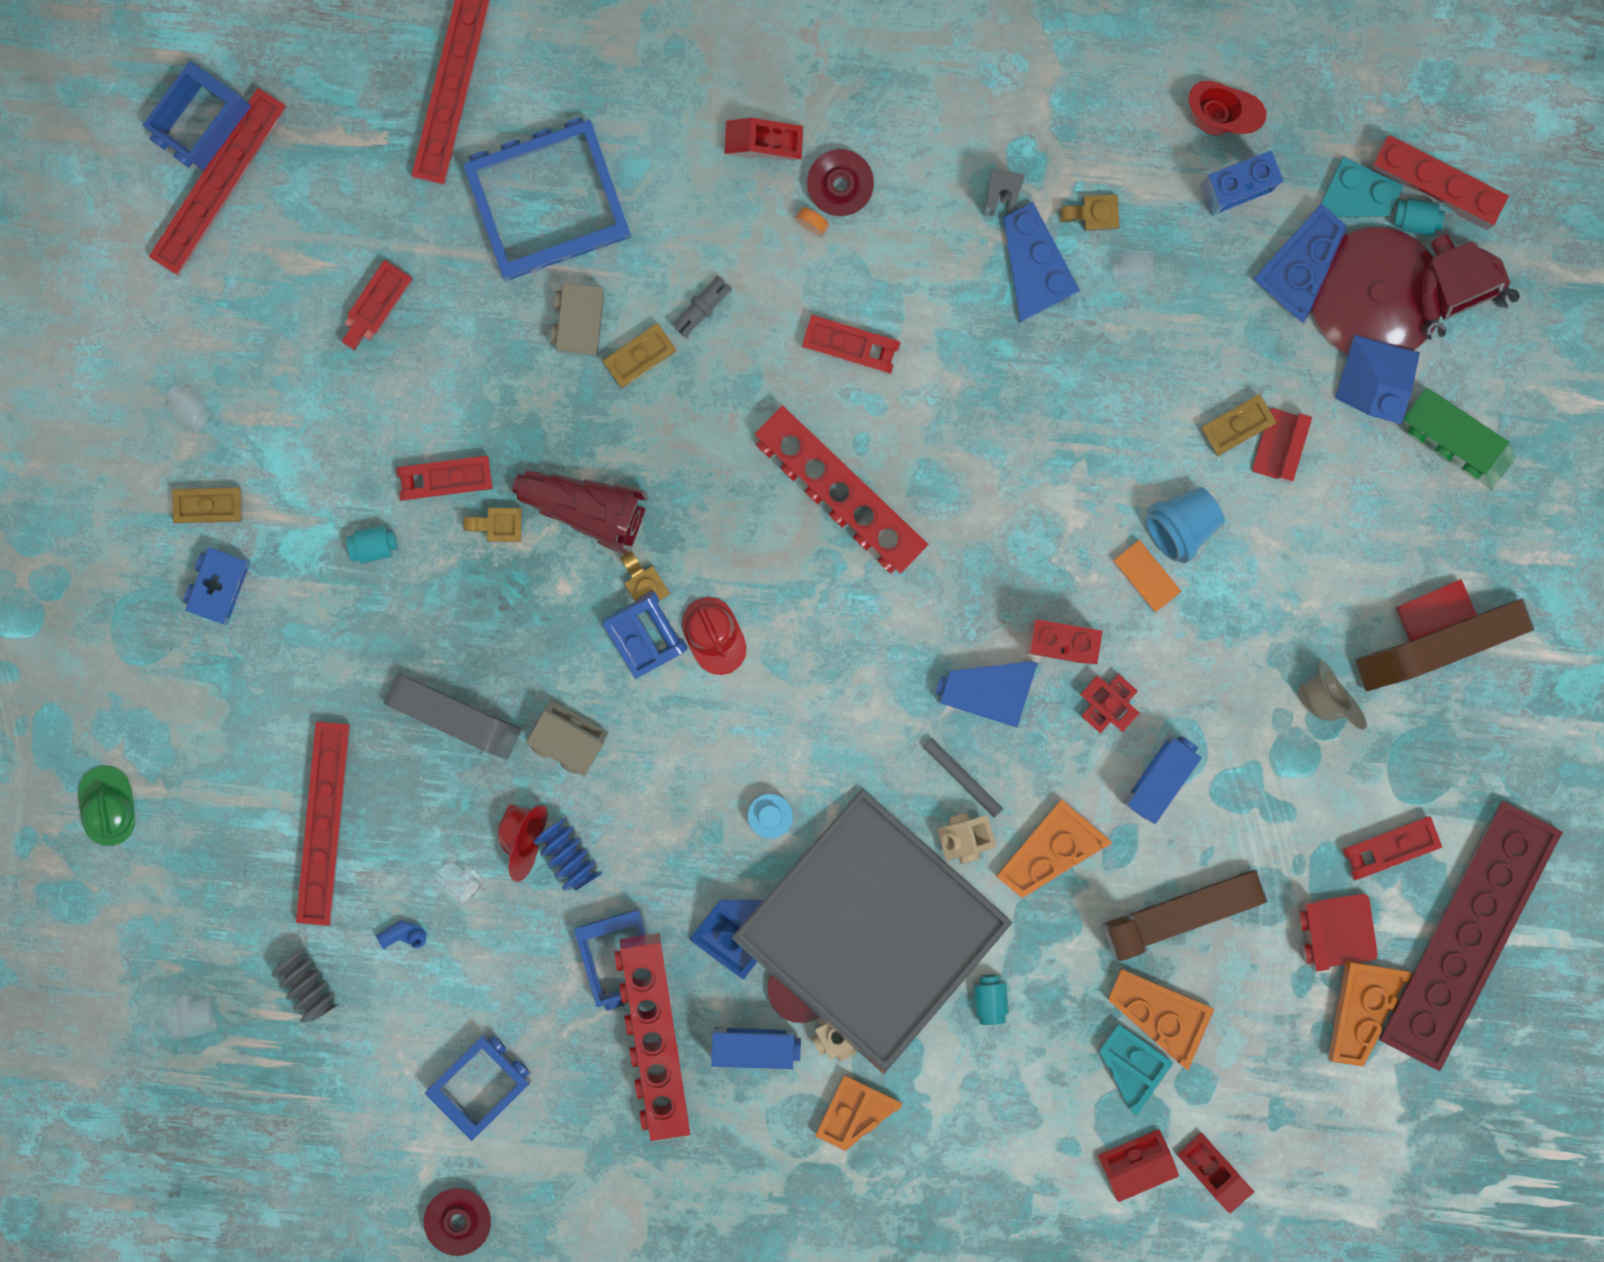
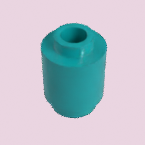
[1394,198,1445,236]
[346,524,398,564]
[973,974,1009,1025]

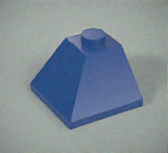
[1335,334,1420,425]
[689,900,763,980]

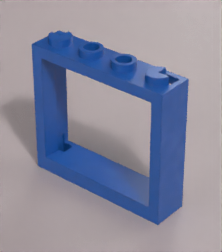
[463,117,632,282]

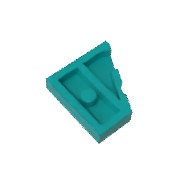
[1320,157,1404,218]
[1098,1023,1173,1116]

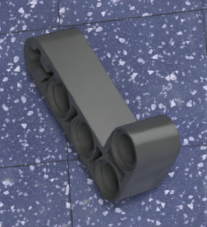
[383,673,522,760]

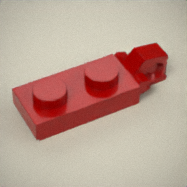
[341,260,413,351]

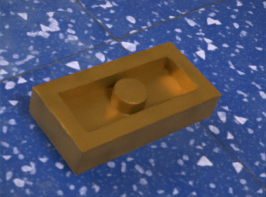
[602,323,677,389]
[1201,394,1277,457]
[172,487,242,524]

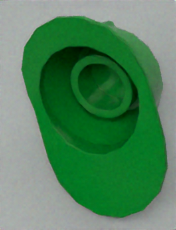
[78,765,135,846]

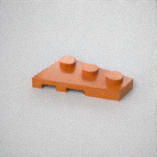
[996,799,1113,898]
[1327,960,1413,1067]
[1107,968,1214,1071]

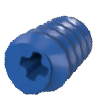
[533,817,603,891]

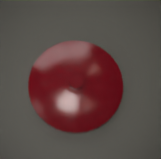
[1311,227,1440,356]

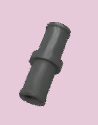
[671,275,733,339]

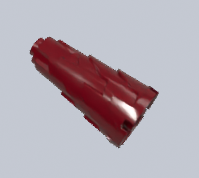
[512,470,648,555]

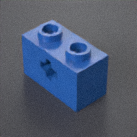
[183,547,251,625]

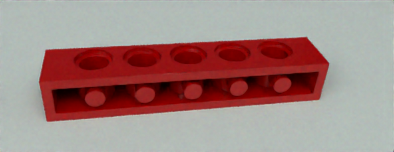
[754,405,929,575]
[614,933,691,1141]

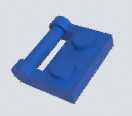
[602,591,688,679]

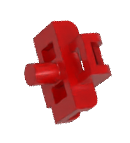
[1080,674,1140,734]

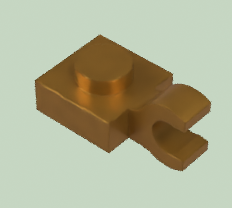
[1060,194,1119,231]
[464,508,522,542]
[620,551,670,601]

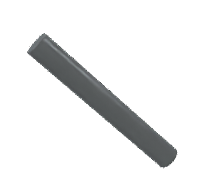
[923,738,1003,818]

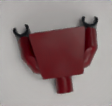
[1422,234,1520,340]

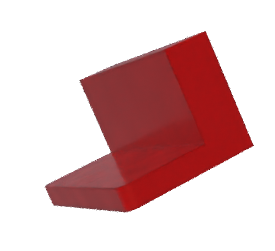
[1252,408,1313,483]
[1098,1129,1179,1202]

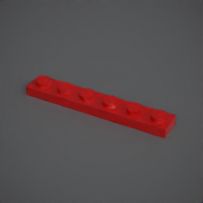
[411,0,491,186]
[149,88,287,276]
[296,721,351,926]

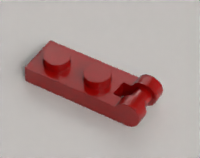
[802,314,901,375]
[396,456,493,501]
[1341,816,1443,881]

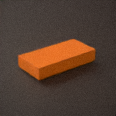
[1113,539,1182,613]

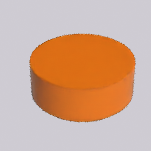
[795,207,829,236]

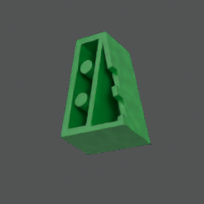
[1403,387,1516,490]

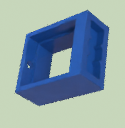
[142,61,251,171]
[1200,150,1284,216]
[1122,736,1202,824]
[574,908,651,1011]
[711,1027,801,1069]
[424,1034,532,1141]

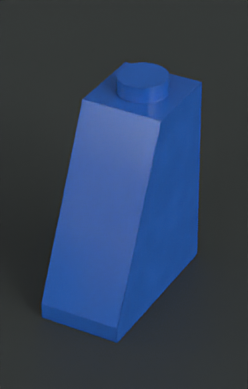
[935,661,1038,728]

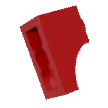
[724,117,803,160]
[1177,1133,1254,1214]

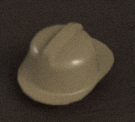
[1299,661,1367,730]

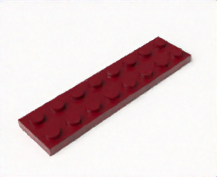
[1378,801,1563,1071]

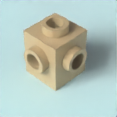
[937,813,997,864]
[812,1018,857,1062]

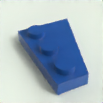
[1003,202,1080,323]
[1253,203,1347,324]

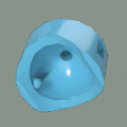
[748,793,793,839]

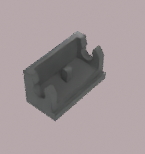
[984,170,1025,216]

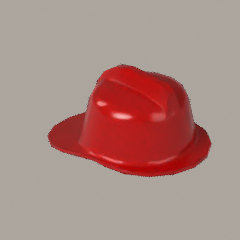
[1188,81,1267,136]
[682,597,747,675]
[498,804,548,882]

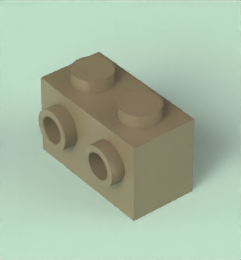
[551,283,605,357]
[526,700,608,776]

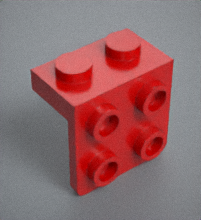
[1298,894,1378,972]

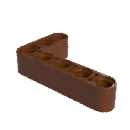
[1354,598,1535,692]
[1101,870,1268,961]

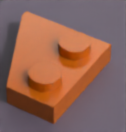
[815,1074,903,1151]

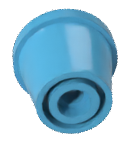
[1146,487,1225,563]

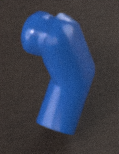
[375,920,427,949]

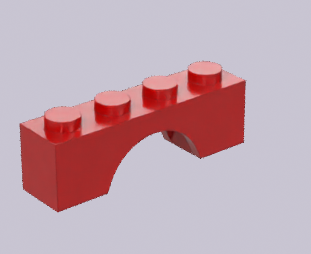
[1369,135,1509,230]

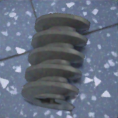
[271,947,340,1023]

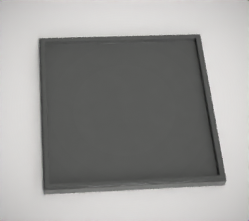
[731,789,1013,1074]

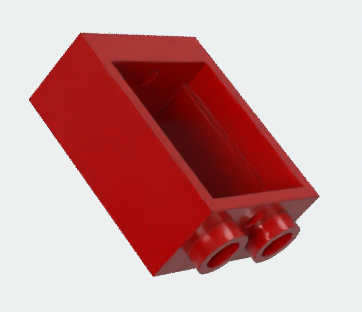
[1025,619,1103,665]

